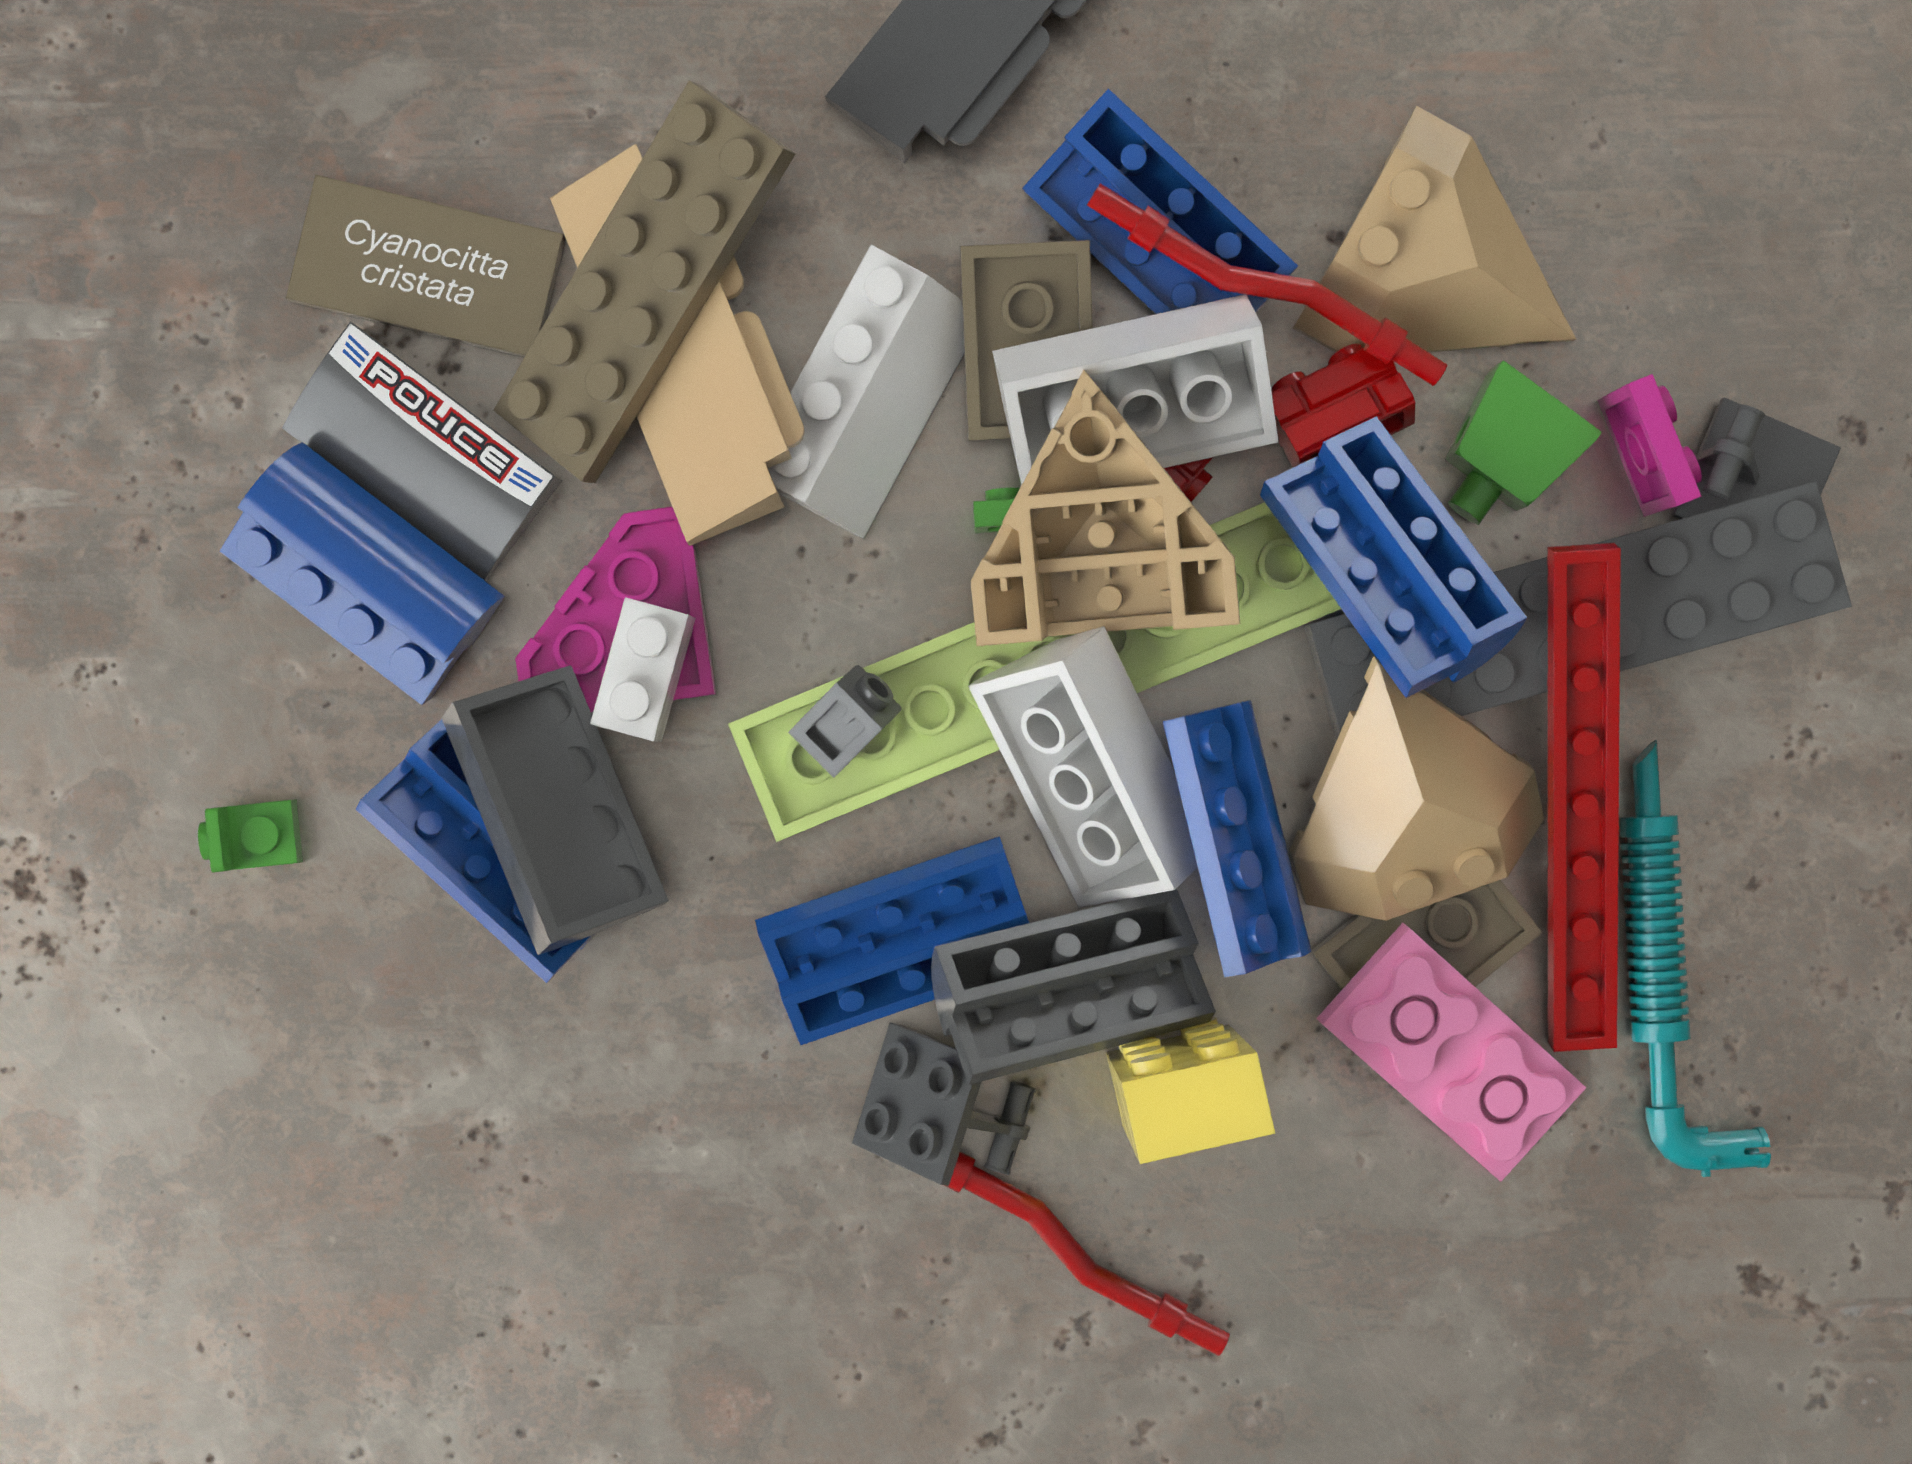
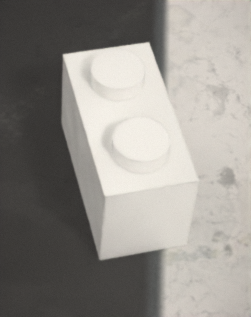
[590,597,696,742]

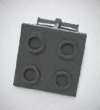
[1672,397,1841,519]
[852,1022,1037,1186]

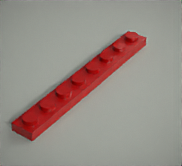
[1547,543,1621,1052]

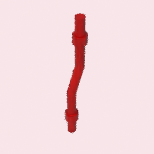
[1087,183,1447,386]
[944,1151,1230,1356]

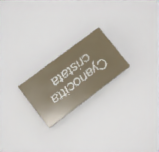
[286,174,566,357]

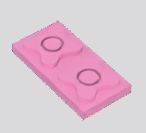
[1316,923,1586,1182]

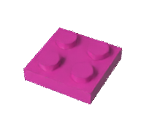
[1597,374,1702,517]

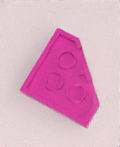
[515,507,716,713]

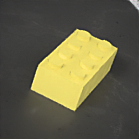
[1106,1017,1275,1164]

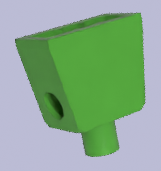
[1445,360,1602,525]

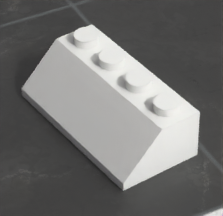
[768,245,964,540]
[992,294,1279,485]
[968,626,1198,908]

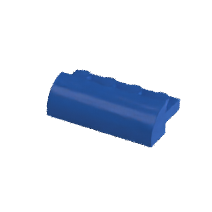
[1022,88,1298,314]
[1260,416,1527,698]
[220,442,505,705]
[1163,700,1312,977]
[356,719,597,983]
[755,836,1029,1046]

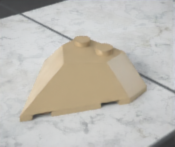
[1292,106,1576,353]
[971,370,1240,646]
[1290,656,1544,921]

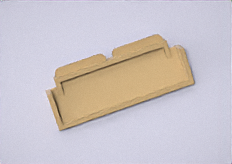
[550,144,805,546]

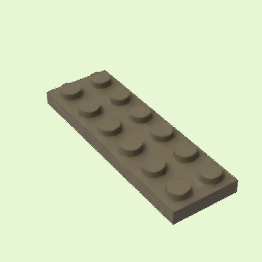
[493,80,796,483]

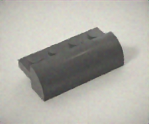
[931,888,1216,1085]

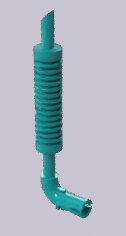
[1619,740,1771,1177]

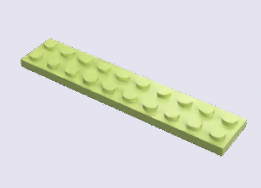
[728,502,1341,842]

